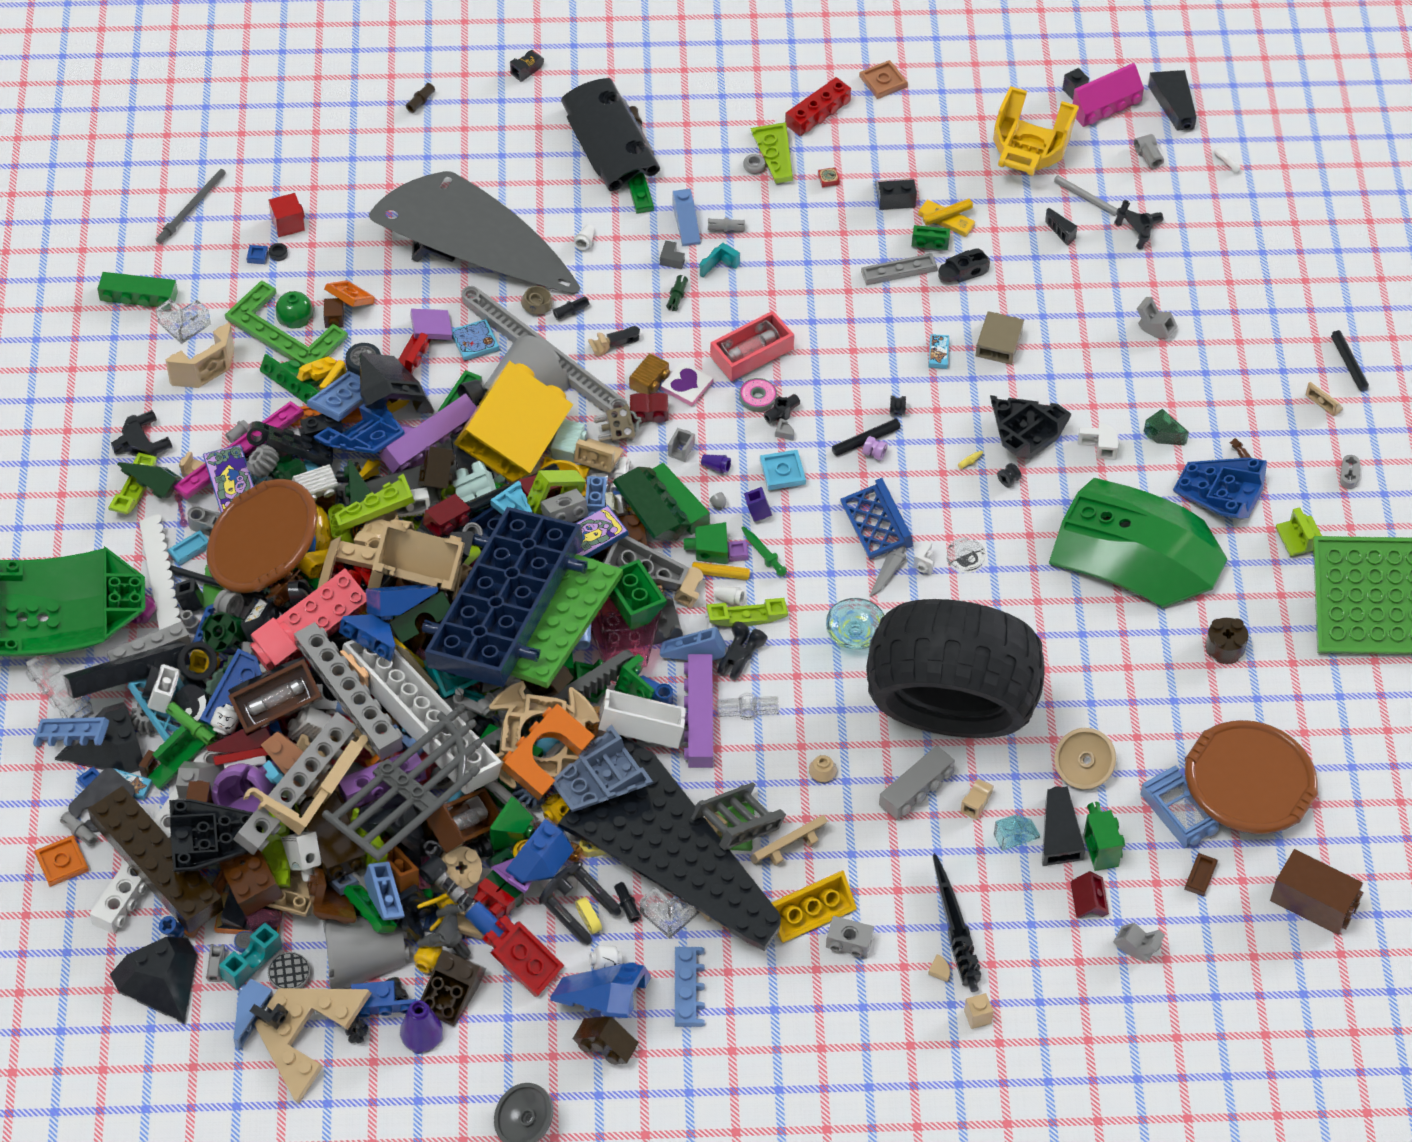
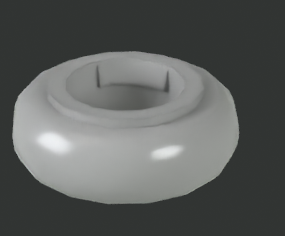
[743,154,766,173]

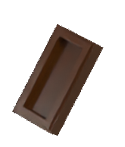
[1184,853,1218,897]

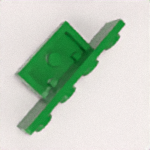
[260,354,320,404]
[148,723,218,790]

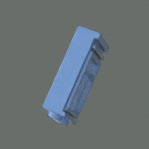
[1140,765,1220,848]

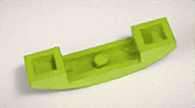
[108,453,157,514]
[706,598,788,627]

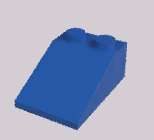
[366,584,438,620]

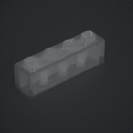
[26,655,94,718]

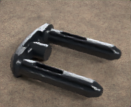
[539,862,621,945]

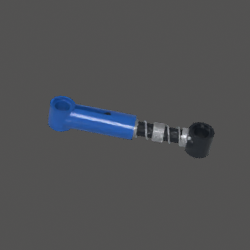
[419,855,504,937]

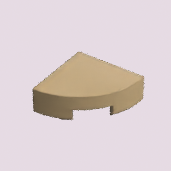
[928,954,950,982]

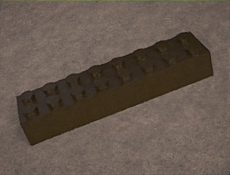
[88,786,224,934]

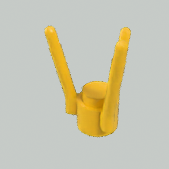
[417,892,458,931]

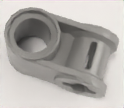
[187,506,221,536]

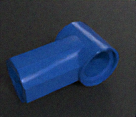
[640,675,673,705]

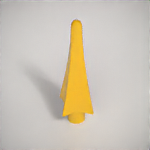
[359,459,381,480]

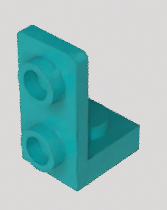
[699,242,740,277]

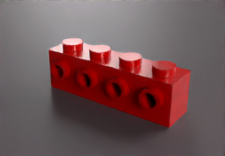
[785,77,851,136]

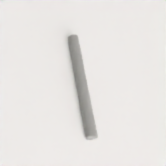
[1054,175,1118,215]

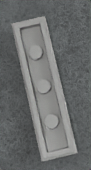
[861,253,937,285]

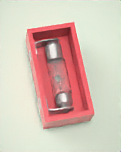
[710,311,794,381]

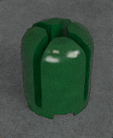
[201,611,254,656]

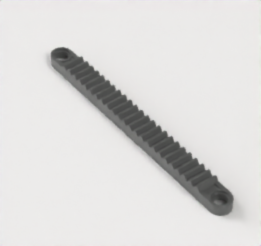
[430,650,635,786]

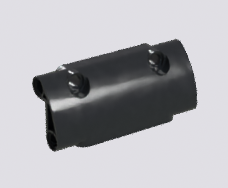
[561,78,660,191]

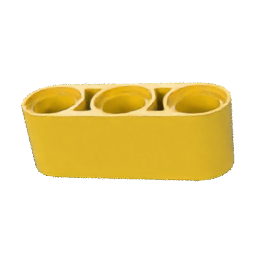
[296,549,345,579]

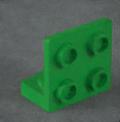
[614,654,655,700]

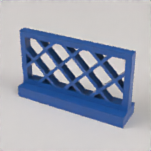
[840,478,914,560]

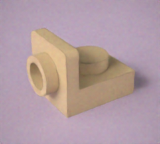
[179,451,205,477]

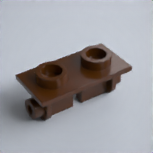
[265,569,304,607]

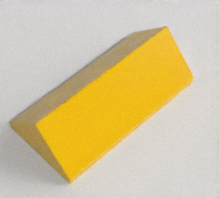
[771,870,857,943]

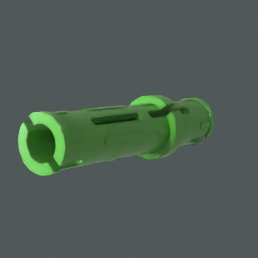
[166,702,217,746]

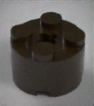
[1205,618,1249,664]

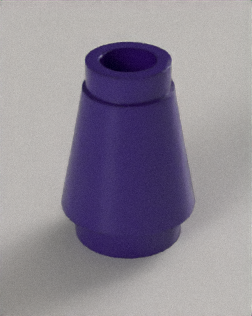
[701,454,731,474]

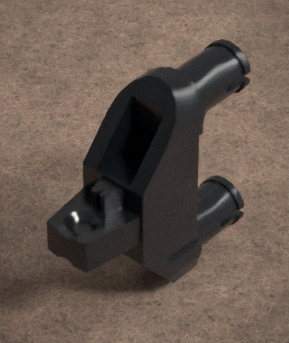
[111,410,172,457]

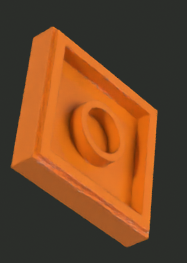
[324,280,375,307]
[34,835,89,887]

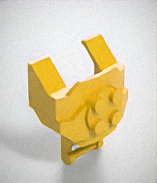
[993,86,1079,176]

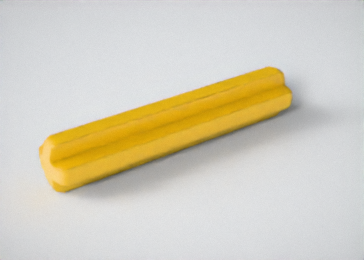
[923,198,973,225]
[692,562,750,580]

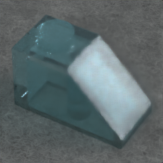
[994,815,1040,851]

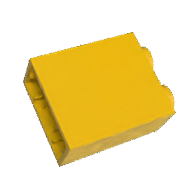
[454,361,573,482]

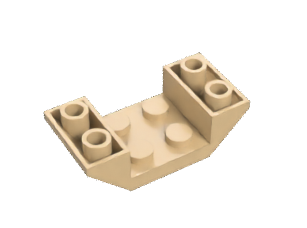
[165,322,235,388]
[267,866,327,917]

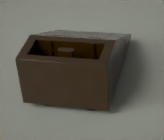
[420,950,487,1026]

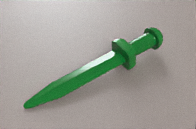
[742,526,787,577]

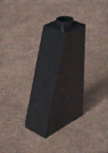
[1148,70,1197,131]
[1042,786,1085,866]

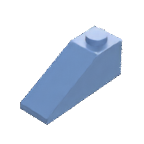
[672,188,701,246]
[660,627,726,660]
[364,862,404,920]
[233,979,273,1050]

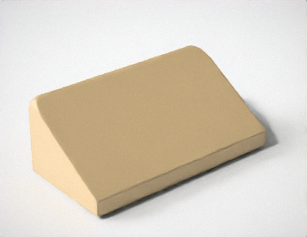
[1305,382,1343,416]

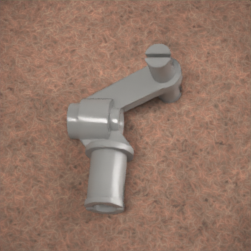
[453,685,508,718]

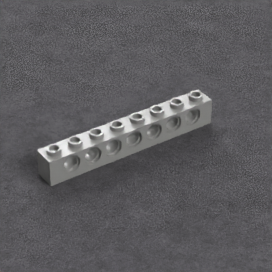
[294,622,403,761]
[233,712,357,855]

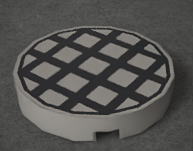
[268,952,311,989]

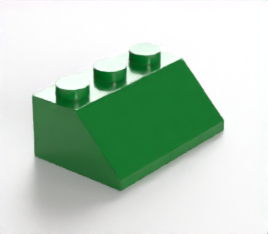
[609,559,667,630]

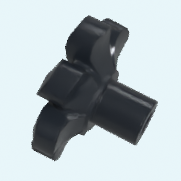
[345,1016,368,1044]

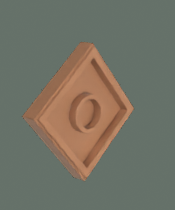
[859,60,908,99]

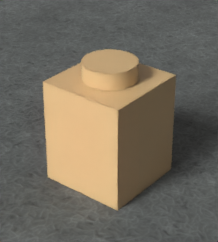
[964,993,994,1029]

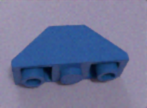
[339,614,395,662]

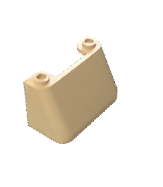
[372,520,465,592]

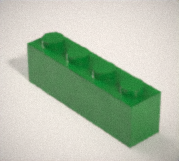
[97,272,178,309]
[652,462,710,535]

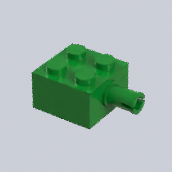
[1083,802,1125,871]

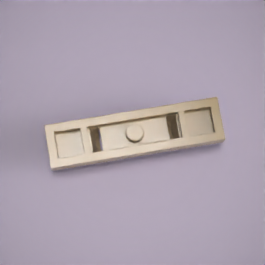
[749,814,828,866]

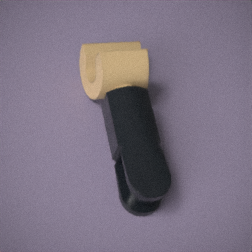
[588,326,640,356]

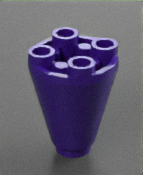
[400,1000,443,1054]

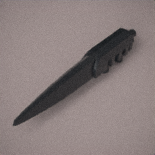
[933,853,981,992]

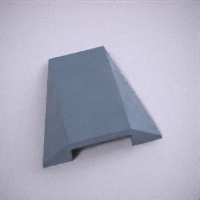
[553,724,654,812]

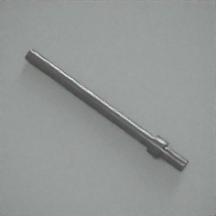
[156,169,226,244]

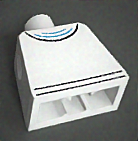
[281,832,321,881]

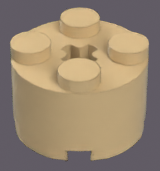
[440,846,482,889]

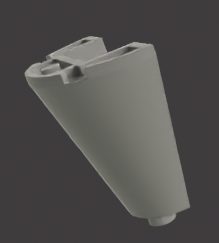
[483,335,569,394]
[323,916,410,989]

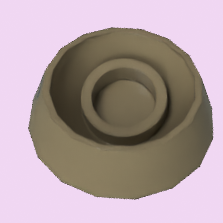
[521,286,553,314]

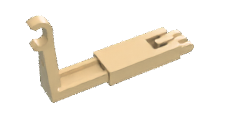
[243,735,368,835]

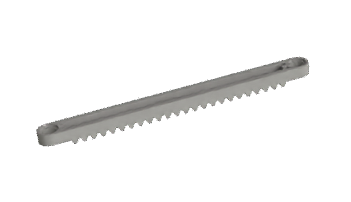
[461,286,628,418]

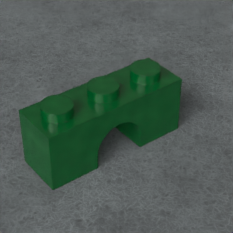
[268,451,307,480]
[389,591,451,643]

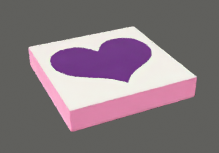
[661,361,713,406]

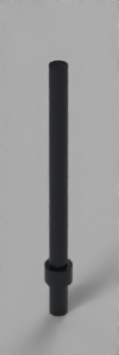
[168,565,267,600]

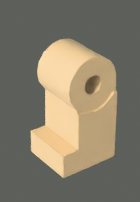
[674,567,703,608]
[960,779,994,820]

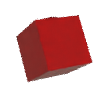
[268,193,305,237]

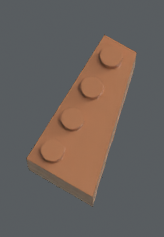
[261,731,339,798]

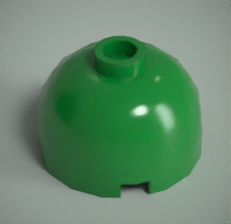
[276,291,313,329]

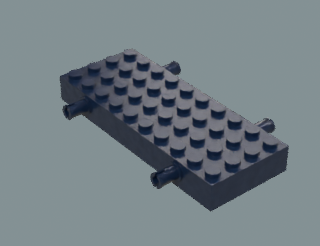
[422,507,588,687]

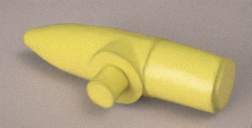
[958,451,983,469]

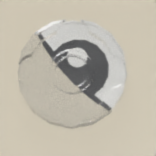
[946,538,986,573]

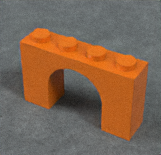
[501,704,595,801]

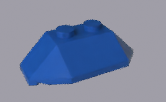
[505,817,574,883]

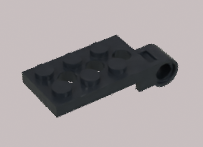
[247,421,333,466]

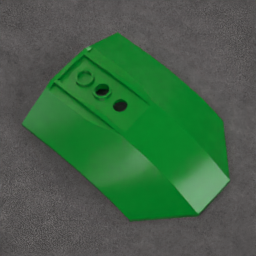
[1049,478,1227,609]
[0,546,145,657]

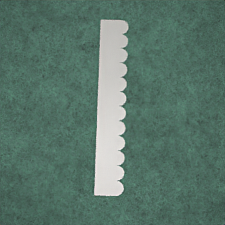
[139,514,181,630]

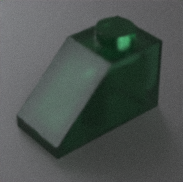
[1143,409,1189,446]

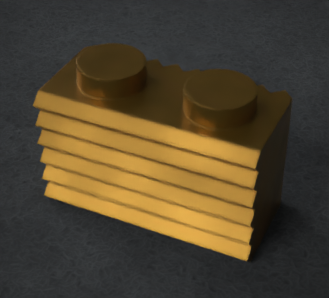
[629,353,670,395]

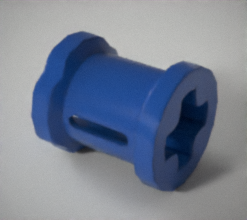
[159,916,185,938]

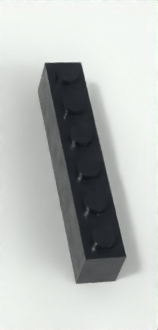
[63,641,191,699]

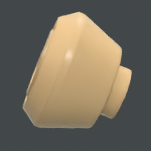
[809,755,837,782]

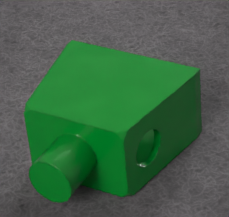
[684,522,728,564]

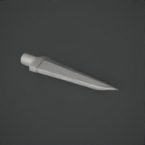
[869,546,907,597]

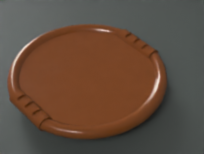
[206,479,318,593]
[1185,720,1318,834]

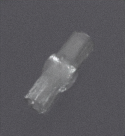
[717,693,779,720]

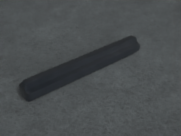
[1331,330,1369,391]
[832,418,901,456]

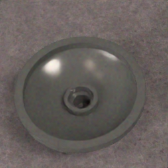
[494,1083,553,1142]

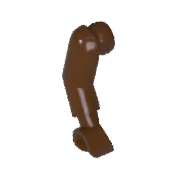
[1229,438,1252,458]

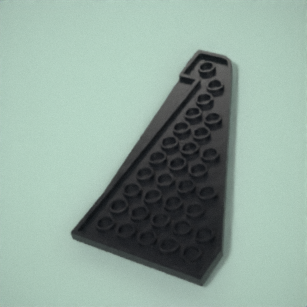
[558,739,781,951]

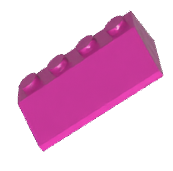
[1072,63,1144,127]

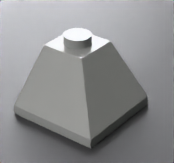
[176,761,224,799]

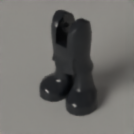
[717,621,768,680]

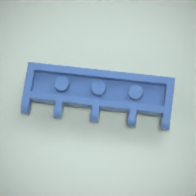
[33,717,109,747]
[675,947,705,1027]

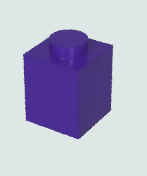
[744,487,772,522]

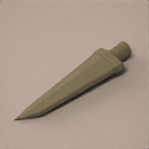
[396,644,439,692]

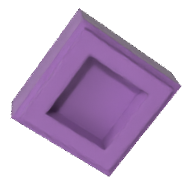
[727,540,749,562]

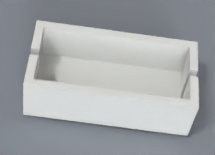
[598,689,686,749]

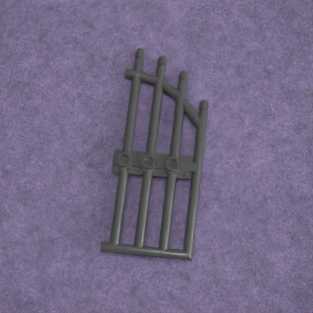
[322,704,483,861]

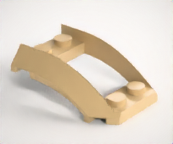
[317,537,384,615]

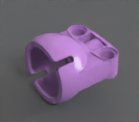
[212,758,280,812]

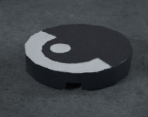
[172,685,209,723]

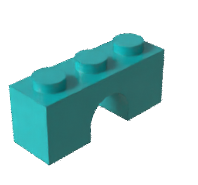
[219,923,282,990]

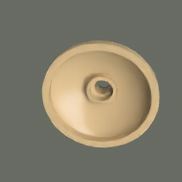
[1054,728,1116,789]

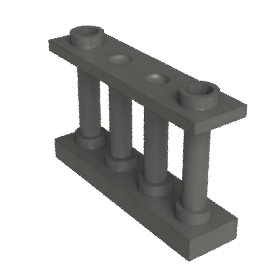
[691,782,786,851]

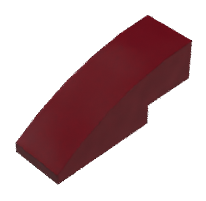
[206,725,273,752]

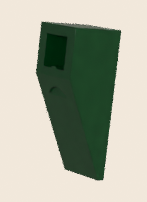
[344,460,371,507]
[117,462,182,499]

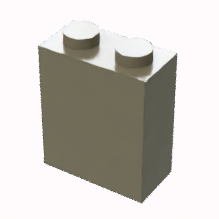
[975,311,1024,365]

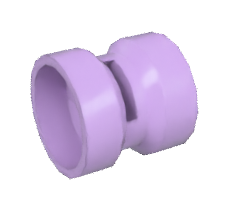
[862,436,888,461]

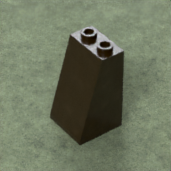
[295,790,366,882]

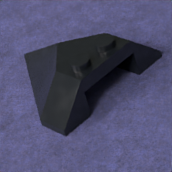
[990,395,1071,459]
[55,702,143,773]
[357,793,426,869]
[110,937,197,1025]

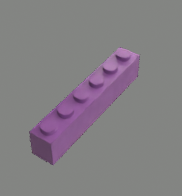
[379,394,477,473]
[684,654,713,768]

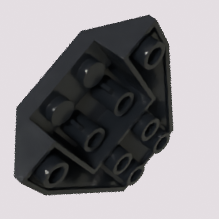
[359,353,434,414]
[169,799,259,872]

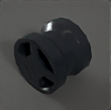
[890,395,906,415]
[997,463,1022,487]

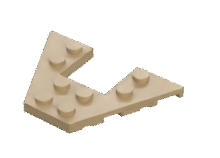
[254,988,372,1103]

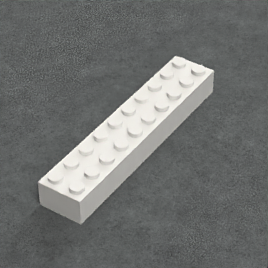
[342,640,502,795]

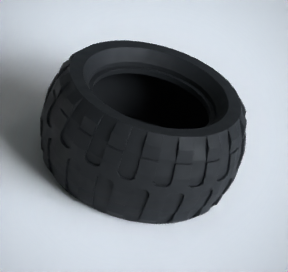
[866,599,1045,738]

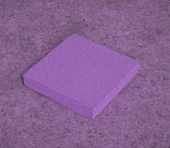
[410,308,452,340]

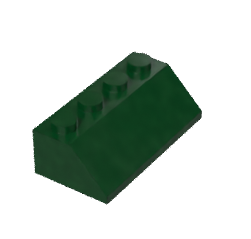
[612,466,691,541]

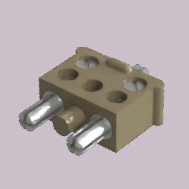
[594,404,642,443]

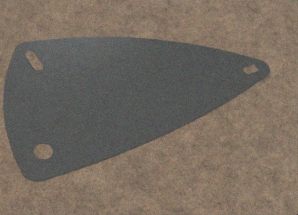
[369,171,580,293]

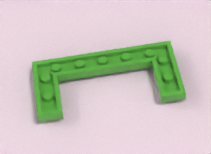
[225,280,348,366]

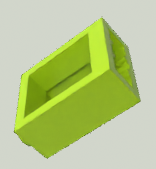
[527,470,586,514]

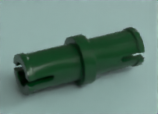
[666,275,688,311]

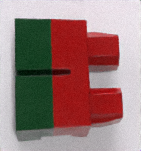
[473,870,524,919]

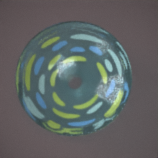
[826,598,885,650]

